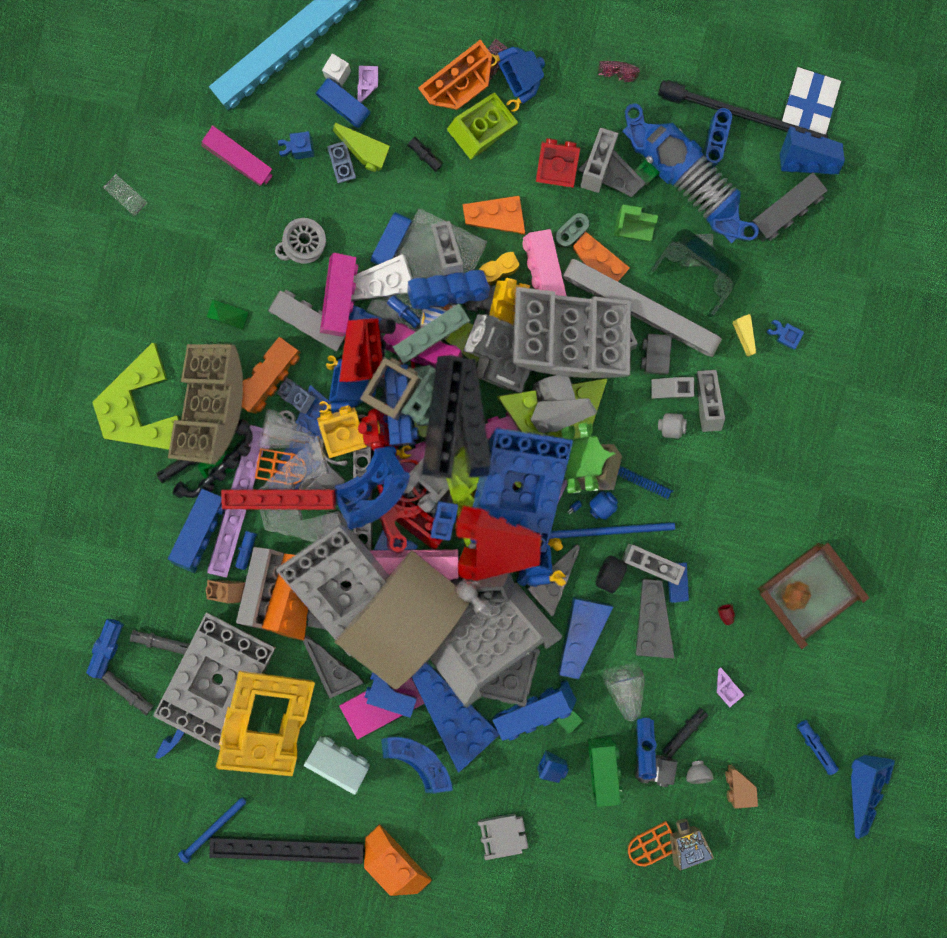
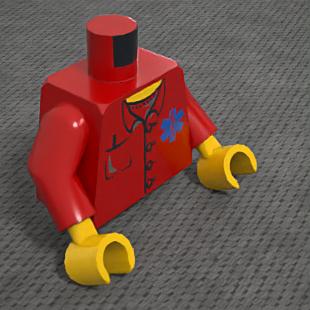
[358,404,412,459]

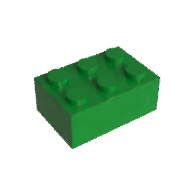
[588,737,623,807]

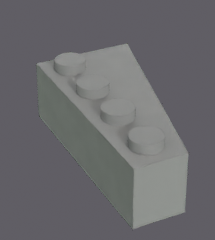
[268,289,346,351]
[236,547,283,630]

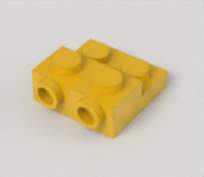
[489,278,530,325]
[317,405,367,458]

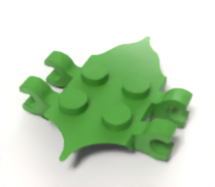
[561,423,615,493]

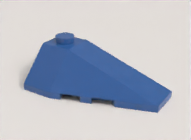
[851,755,895,839]

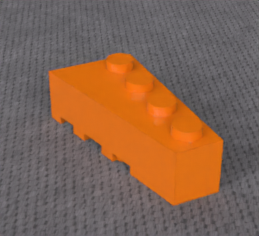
[262,553,308,640]

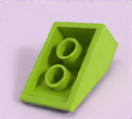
[447,92,518,159]

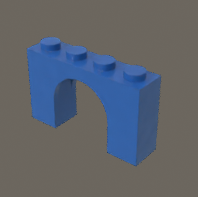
[364,659,429,718]

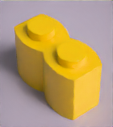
[479,252,519,285]

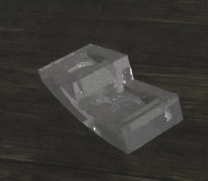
[103,174,148,216]

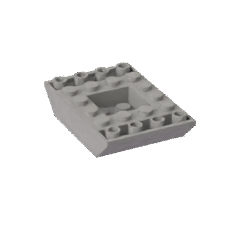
[276,525,389,656]
[153,612,276,750]

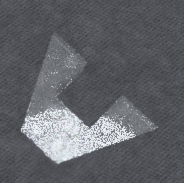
[259,436,343,542]

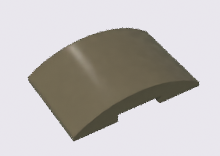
[168,344,243,464]
[335,550,471,690]

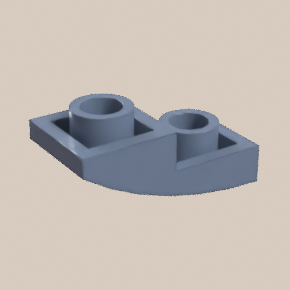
[327,142,356,183]
[277,377,315,414]

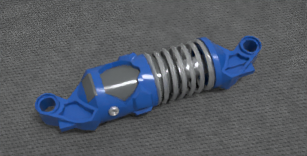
[622,104,759,243]

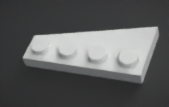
[351,254,413,301]

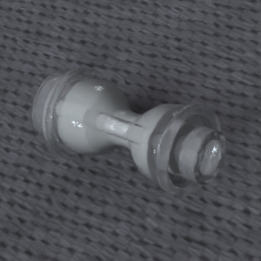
[455,579,494,620]

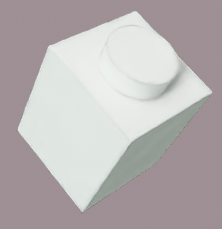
[322,54,351,88]

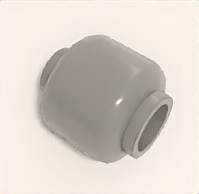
[658,413,687,439]

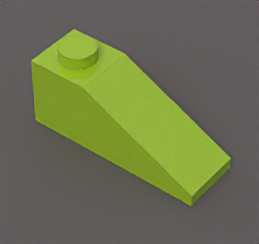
[333,123,390,172]

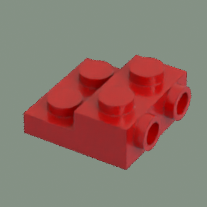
[536,138,580,188]

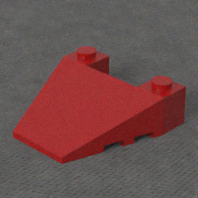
[456,506,541,581]

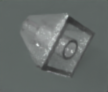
[258,409,315,449]
[600,661,645,721]

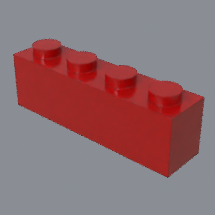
[395,495,443,550]

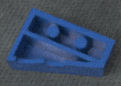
[780,126,845,174]

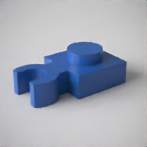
[766,320,804,350]

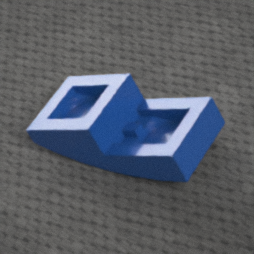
[430,501,458,541]
[155,729,186,759]

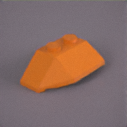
[418,40,492,110]
[364,824,432,896]

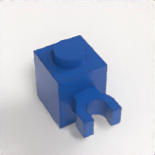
[278,131,315,159]

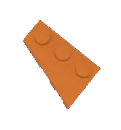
[463,196,525,235]
[573,231,629,282]

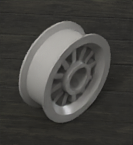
[282,218,326,264]

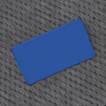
[668,562,689,603]

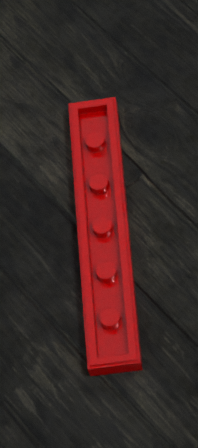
[221,489,336,510]

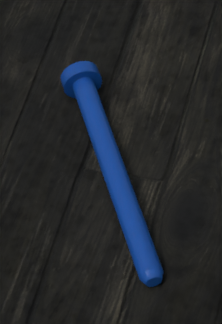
[178,798,246,863]

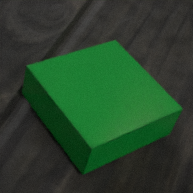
[634,160,660,187]
[556,710,583,734]

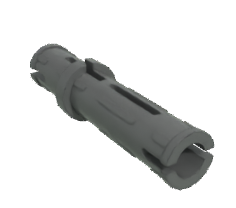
[130,630,190,655]
[101,670,154,716]

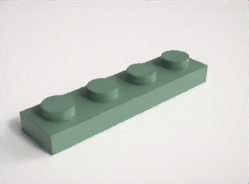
[393,304,470,364]

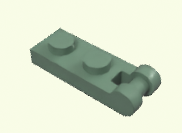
[401,367,435,423]

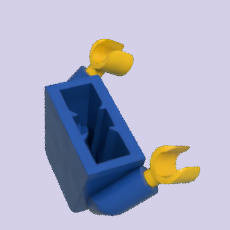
[491,47,545,112]
[319,355,376,413]
[516,538,566,587]

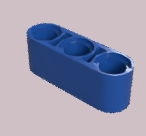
[315,78,371,128]
[703,108,732,168]
[371,212,413,265]

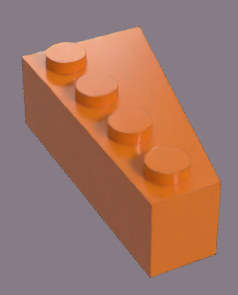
[242,337,301,414]

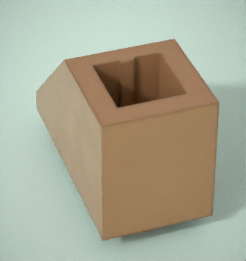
[206,580,245,603]
[725,765,758,808]

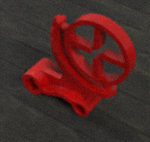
[378,459,427,552]

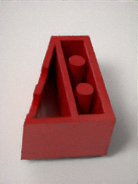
[339,318,384,382]

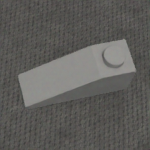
[581,128,618,193]
[431,221,463,276]
[697,370,725,432]
[531,398,597,433]
[621,543,686,585]

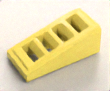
[732,314,756,356]

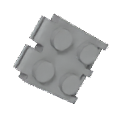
[478,813,528,860]

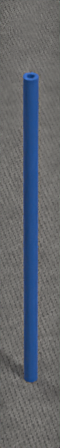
[549,522,675,539]

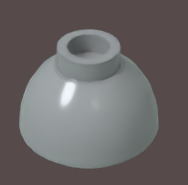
[686,761,714,784]

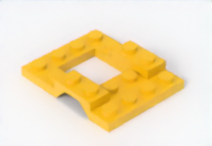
[216,670,315,776]

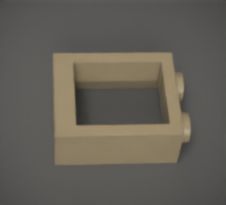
[361,358,421,421]

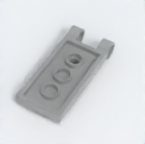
[404,418,489,512]

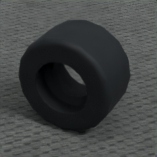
[596,555,627,593]

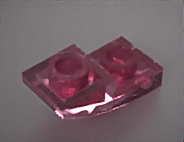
[598,61,640,82]

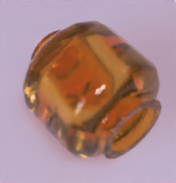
[782,581,811,611]

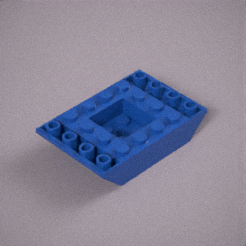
[471,428,573,552]

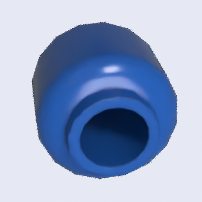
[590,491,618,520]

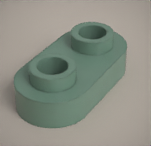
[556,213,589,247]

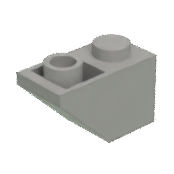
[651,377,694,399]

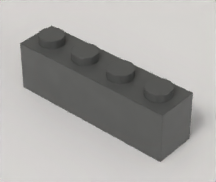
[750,173,828,242]
[451,573,515,604]

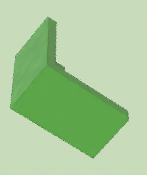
[614,204,658,242]

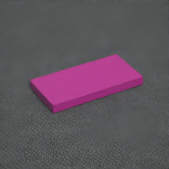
[339,677,425,740]

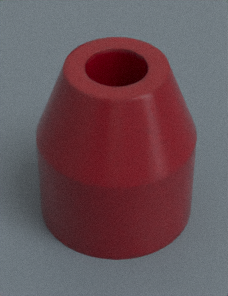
[718,604,735,625]

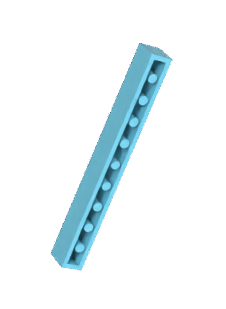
[209,0,362,110]

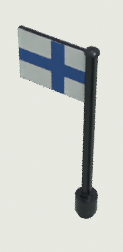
[658,67,841,139]

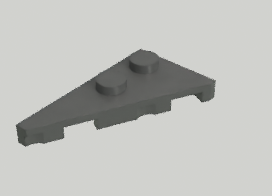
[527,544,580,616]
[303,635,364,698]

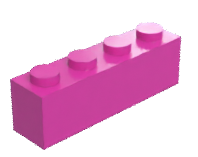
[320,253,358,337]
[383,323,462,369]

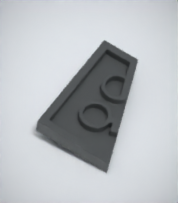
[578,150,646,198]

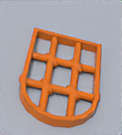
[255,448,307,485]
[628,821,672,866]

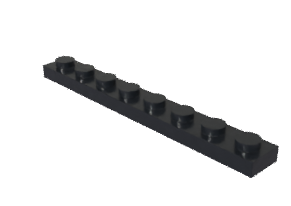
[209,836,364,864]

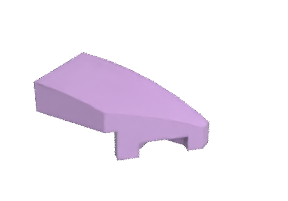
[358,66,379,103]
[717,667,744,707]

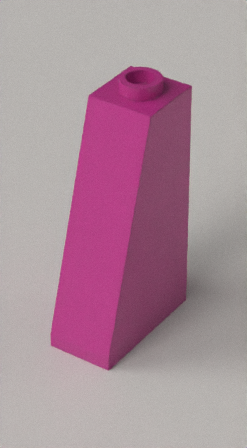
[201,126,272,186]

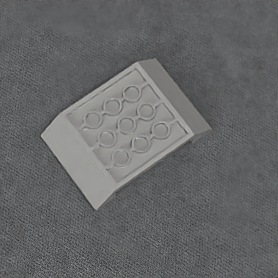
[429,584,562,707]

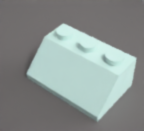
[304,736,370,795]

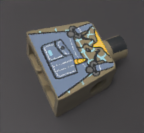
[670,819,714,871]

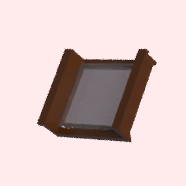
[758,542,869,649]

